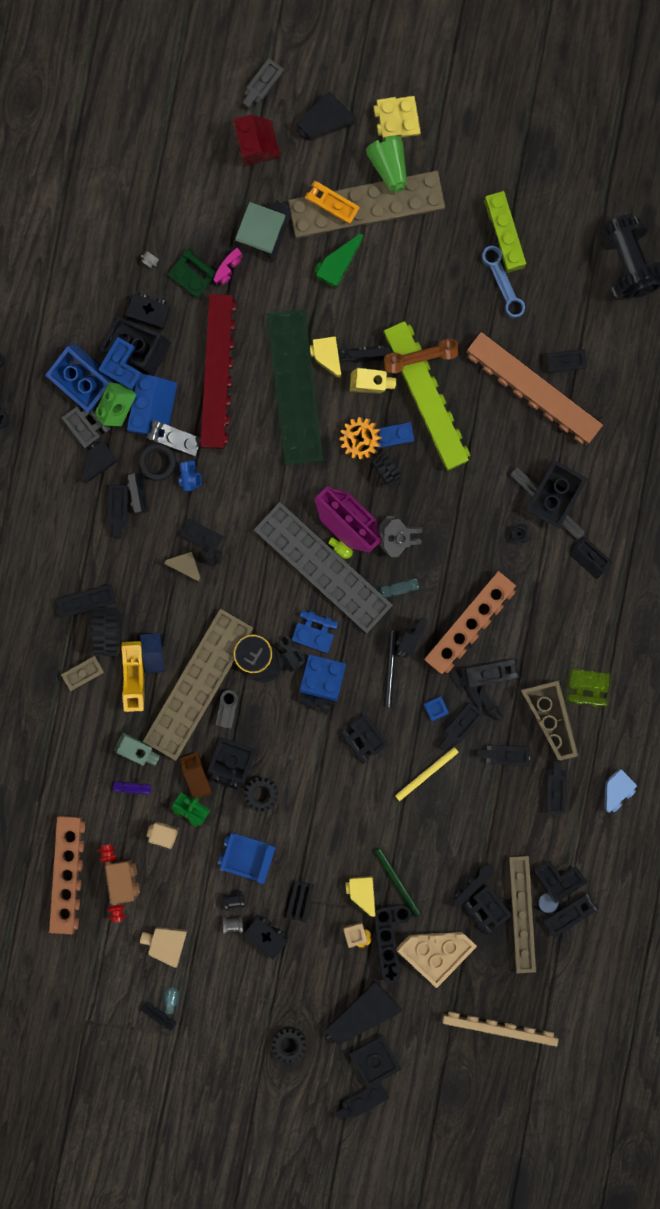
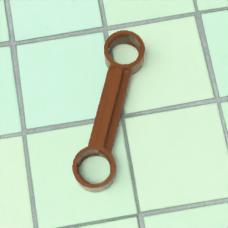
[384,339,458,373]

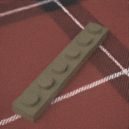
[509,856,536,973]

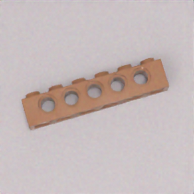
[424,571,516,674]
[49,816,85,934]

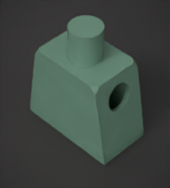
[114,732,160,766]

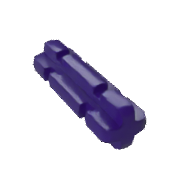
[113,781,151,795]

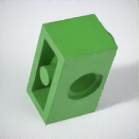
[94,383,136,426]

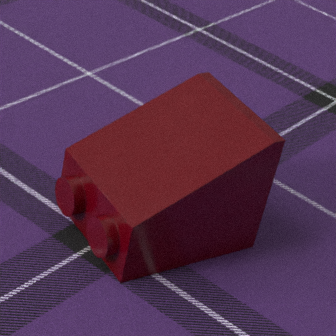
[233,115,281,167]

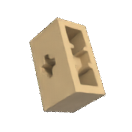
[147,821,179,849]

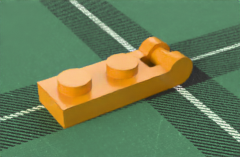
[304,181,360,225]

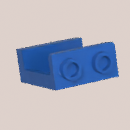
[218,832,276,884]

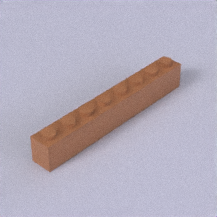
[466,332,603,445]

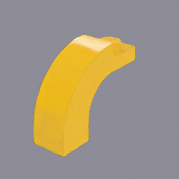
[121,641,144,712]

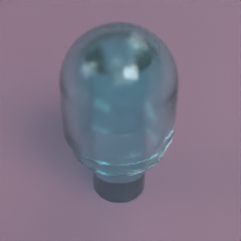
[164,987,180,1014]

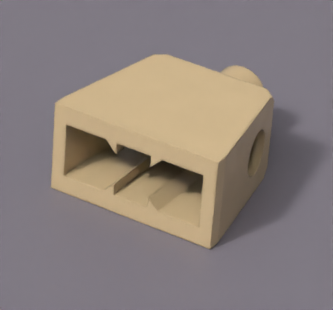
[140,927,188,968]

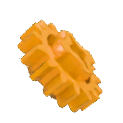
[340,418,382,459]

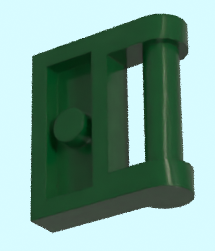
[167,248,217,299]

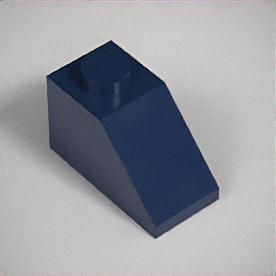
[140,633,165,673]

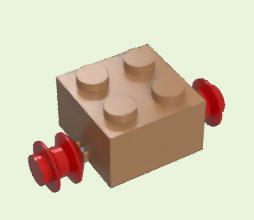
[97,844,140,923]

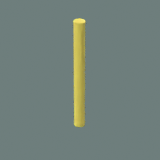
[395,747,459,801]

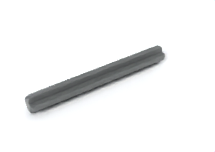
[511,468,585,539]

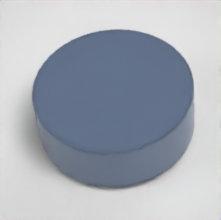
[538,893,558,913]

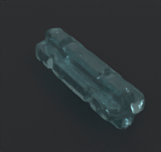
[381,579,419,598]

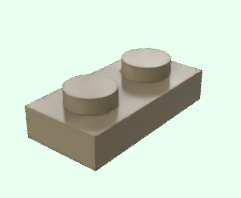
[61,656,105,691]

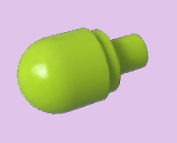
[328,537,353,559]

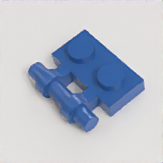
[292,610,338,653]

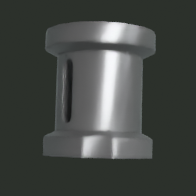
[223,916,243,934]

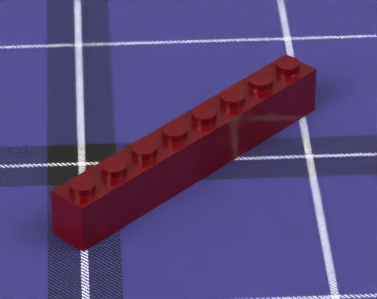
[201,294,237,449]

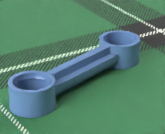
[482,246,525,319]

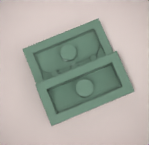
[235,202,286,253]

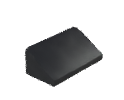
[569,537,613,579]

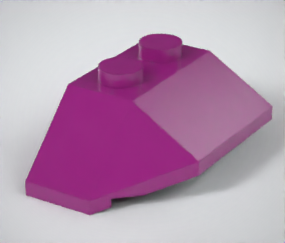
[315,486,382,553]

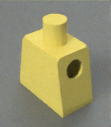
[350,368,396,393]

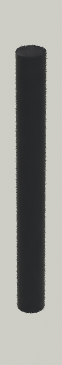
[384,630,397,707]

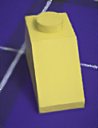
[310,337,341,377]
[346,876,375,917]

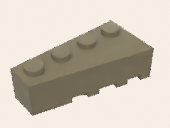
[521,681,578,761]

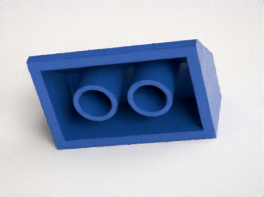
[45,344,117,413]
[127,374,177,437]

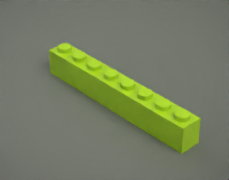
[384,321,470,471]

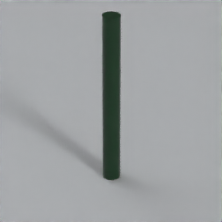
[374,848,421,917]

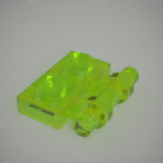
[568,669,610,707]

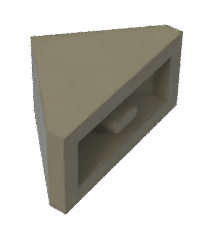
[164,552,201,582]

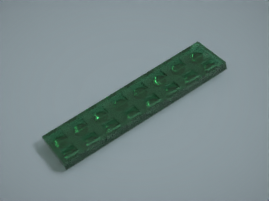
[267,309,323,466]

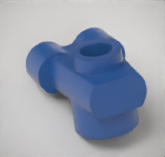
[179,460,202,491]

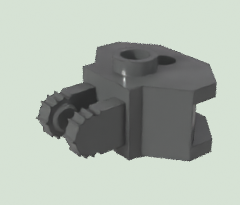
[379,516,422,557]

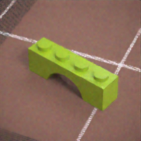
[484,191,526,273]

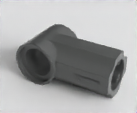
[216,689,239,728]

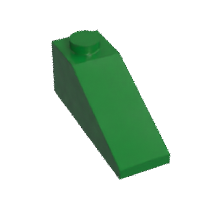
[315,234,363,289]

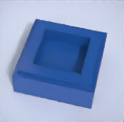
[424,696,449,721]

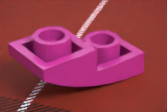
[214,248,242,285]

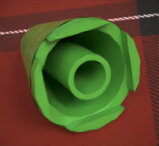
[366,136,407,193]

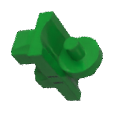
[171,793,210,827]

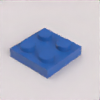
[300,655,346,701]

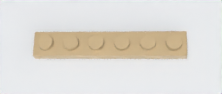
[442,1011,558,1046]

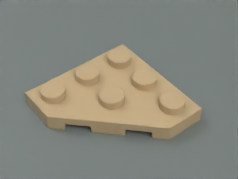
[396,932,477,988]

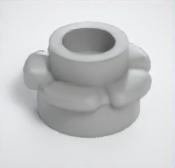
[141,251,159,268]

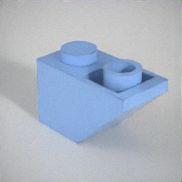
[605,769,637,813]

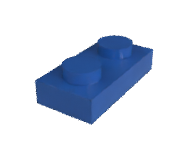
[376,422,414,449]

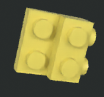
[374,96,420,141]

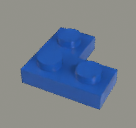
[98,337,142,390]

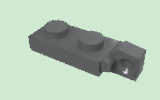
[243,58,284,110]

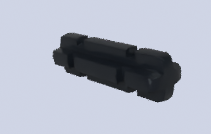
[141,1002,176,1031]

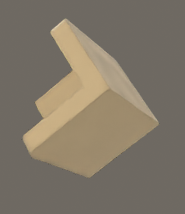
[343,921,367,947]

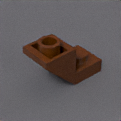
[180,752,212,799]

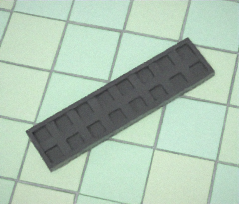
[254,502,393,633]

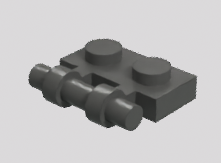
[62,406,111,449]

